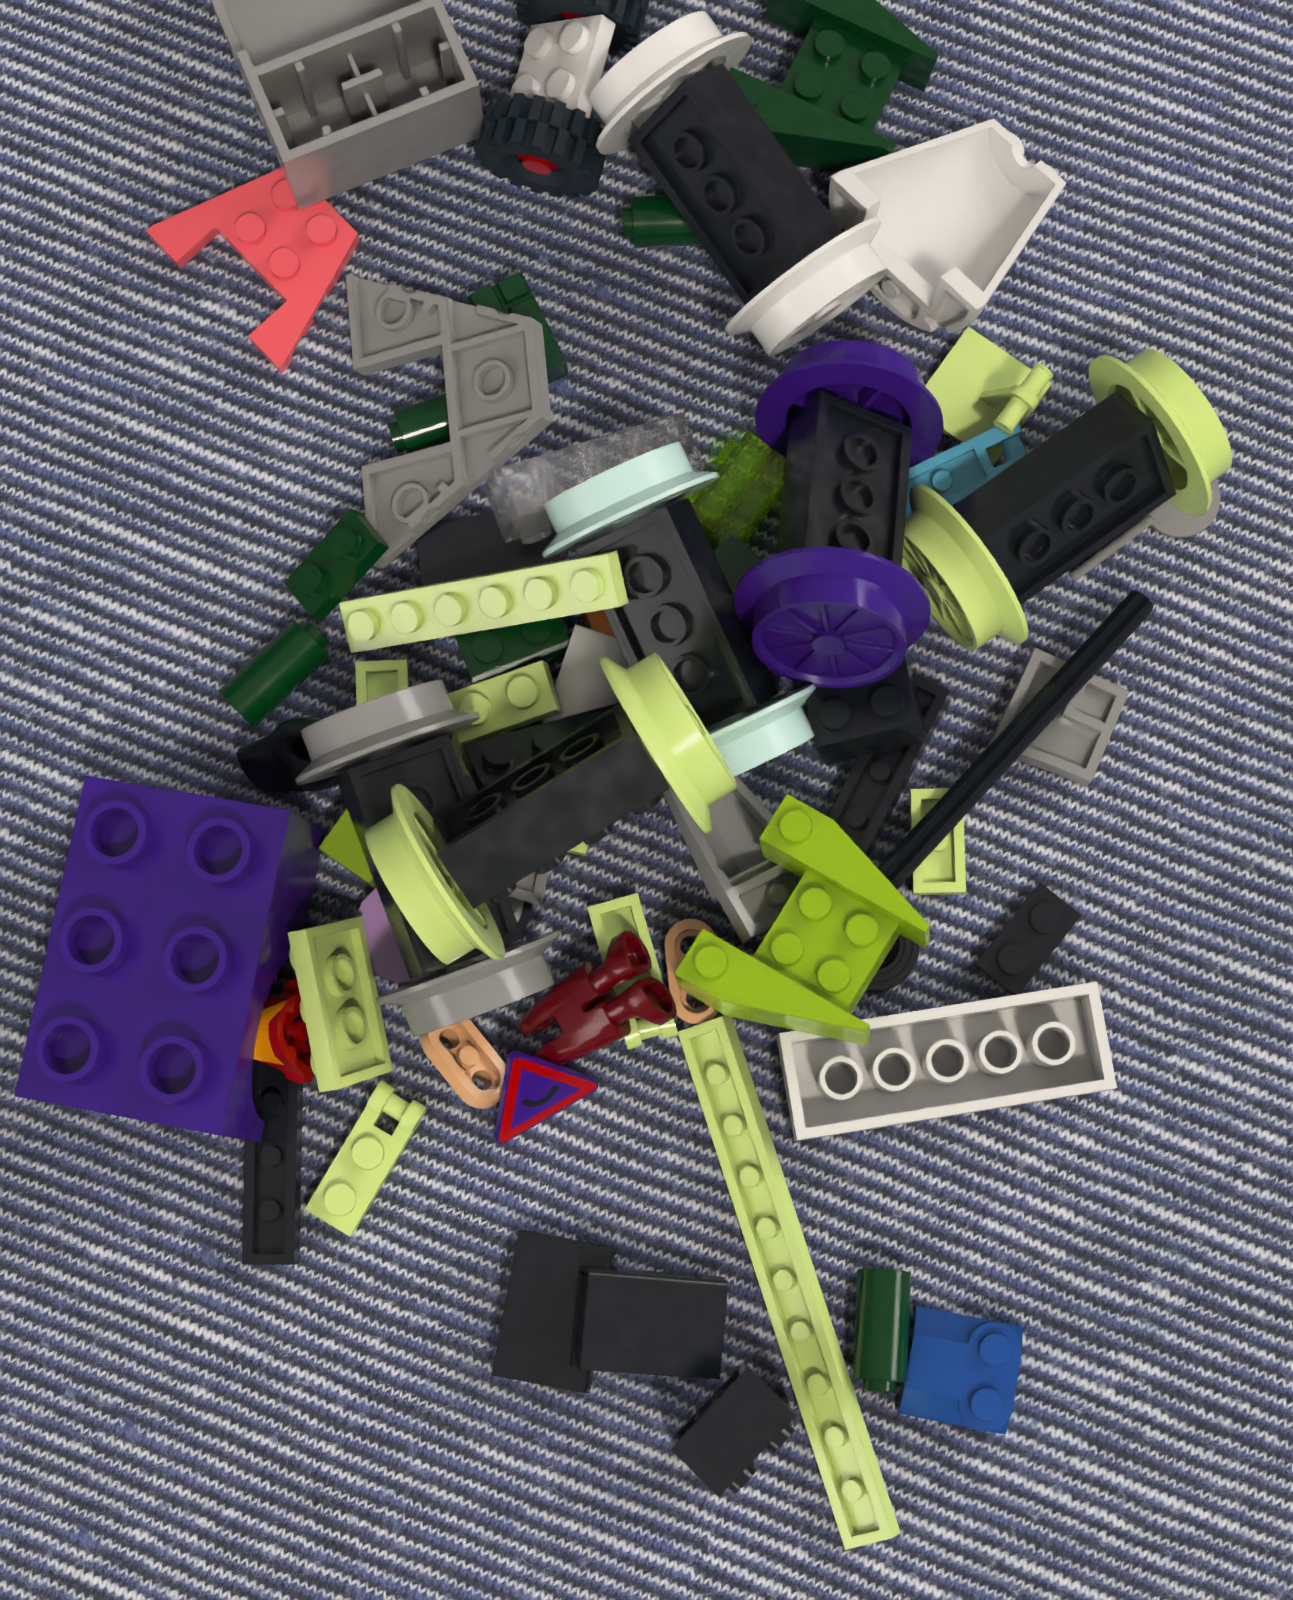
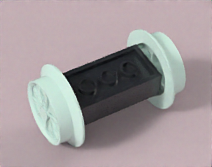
[542,442,816,777]

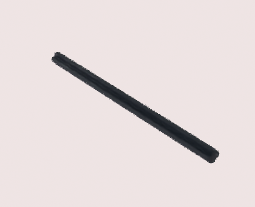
[764,590,1154,1027]

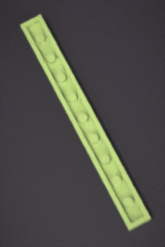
[678,1015,901,1550]

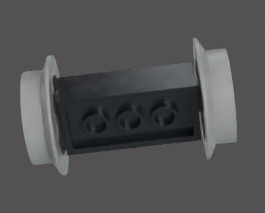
[295,680,560,1037]

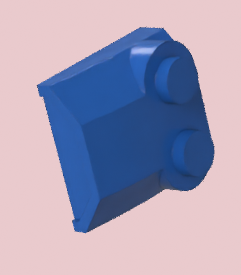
[897,1306,1023,1434]

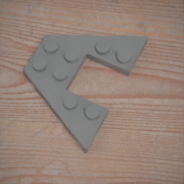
[345,274,552,569]

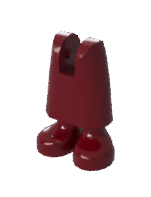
[518,930,677,1065]

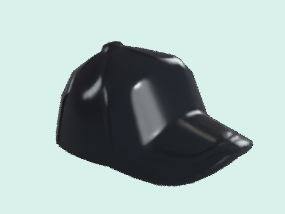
[236,717,340,792]

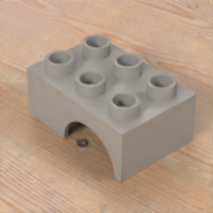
[210,0,484,210]

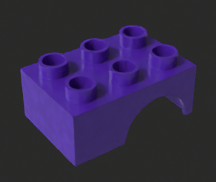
[14,776,325,1143]

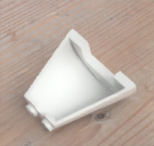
[829,119,1066,334]

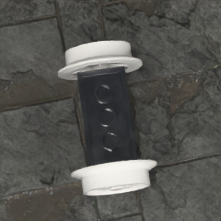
[589,11,888,357]

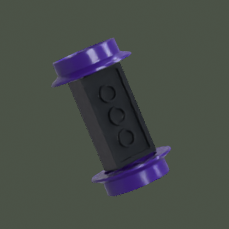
[734,340,944,688]

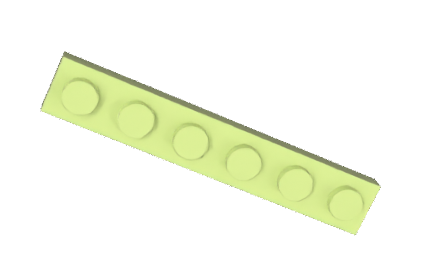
[339,550,629,653]

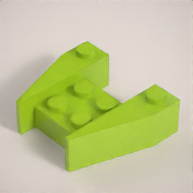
[674,794,930,1046]

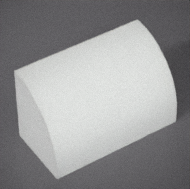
[543,624,629,723]

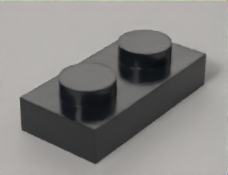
[973,883,1082,995]

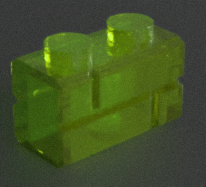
[685,432,786,547]

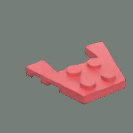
[146,168,360,374]

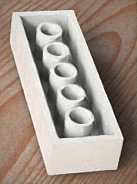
[776,982,1117,1142]

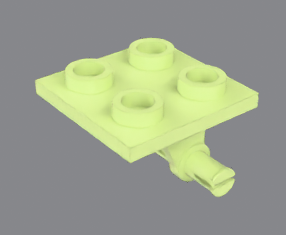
[925,326,1053,466]

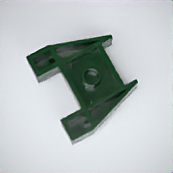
[729,0,939,172]

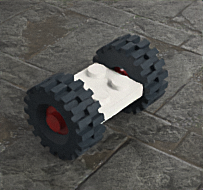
[475,0,650,198]

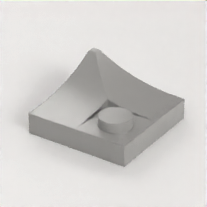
[986,647,1130,787]

